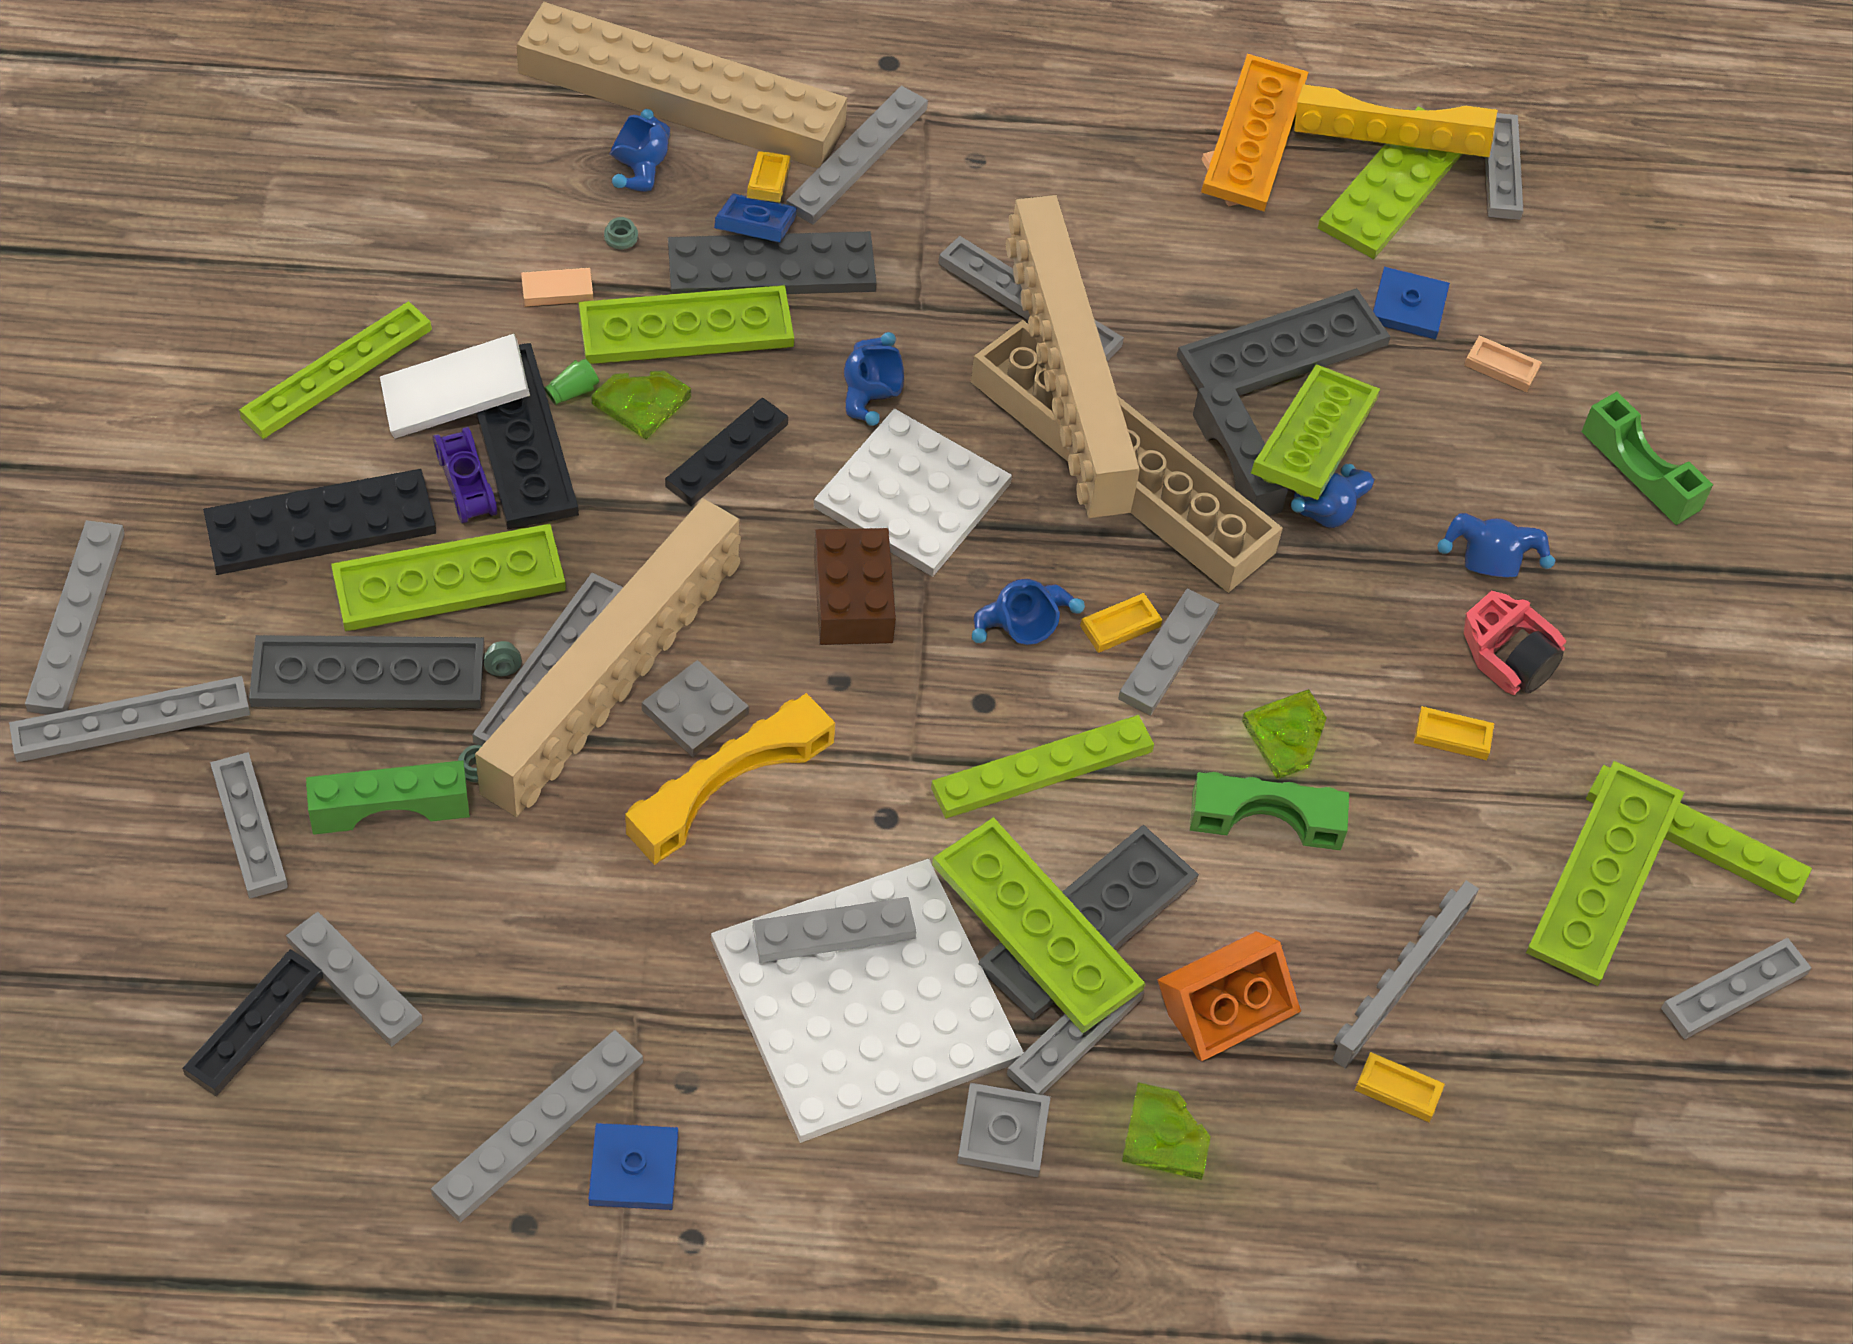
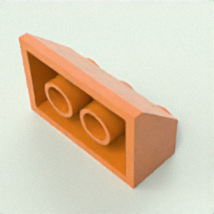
[1157,931,1301,1061]

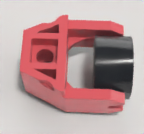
[1464,591,1566,695]

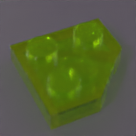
[591,371,691,439]
[1242,689,1327,779]
[1122,1082,1211,1180]

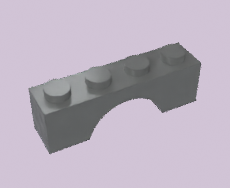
[1193,381,1288,516]

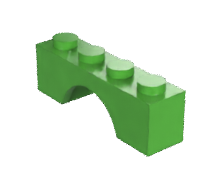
[1581,391,1713,525]
[306,760,470,835]
[1190,772,1349,851]

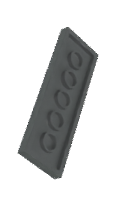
[668,231,876,294]
[1177,288,1391,396]
[249,635,485,709]
[979,824,1199,1021]

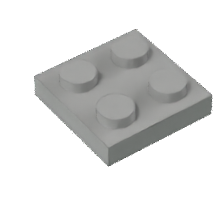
[642,660,749,757]
[957,1083,1051,1177]

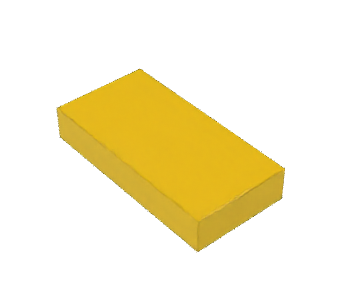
[747,151,791,203]
[1080,593,1162,653]
[1414,706,1494,760]
[1354,1052,1445,1123]

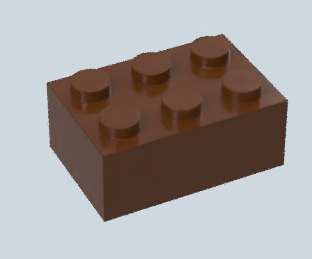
[814,528,896,645]

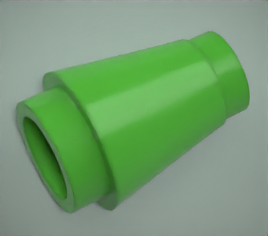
[544,359,599,405]

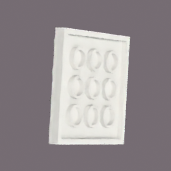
[814,409,1012,577]

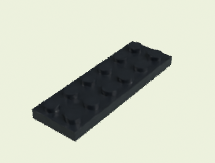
[476,343,579,529]
[203,469,436,575]

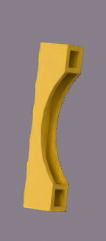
[1294,84,1498,157]
[625,693,835,865]

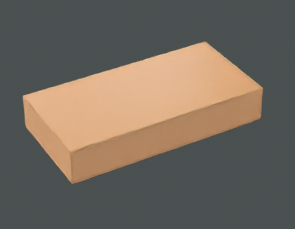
[521,268,593,307]
[1464,335,1542,392]

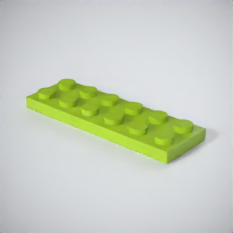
[1317,106,1463,259]
[579,285,794,364]
[1251,364,1380,500]
[331,524,566,632]
[1526,761,1685,986]
[932,817,1145,1033]

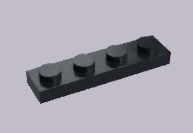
[665,397,788,507]
[182,949,323,1097]

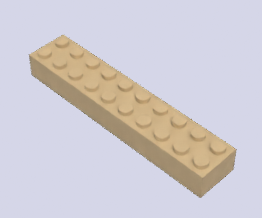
[517,2,847,168]
[1006,195,1140,518]
[971,320,1283,593]
[475,498,741,817]

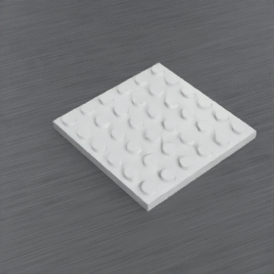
[711,859,1024,1143]

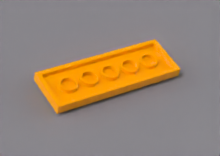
[1201,53,1309,211]

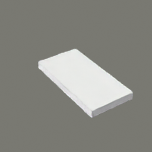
[380,334,530,439]

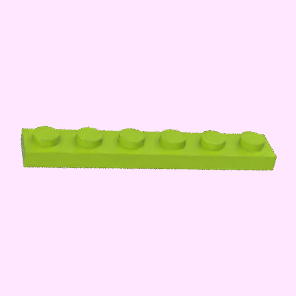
[239,301,432,439]
[931,715,1154,819]
[1586,765,1812,903]

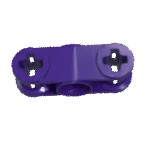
[433,427,497,524]

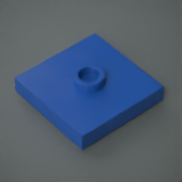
[714,193,797,242]
[1373,267,1450,339]
[589,1123,678,1210]

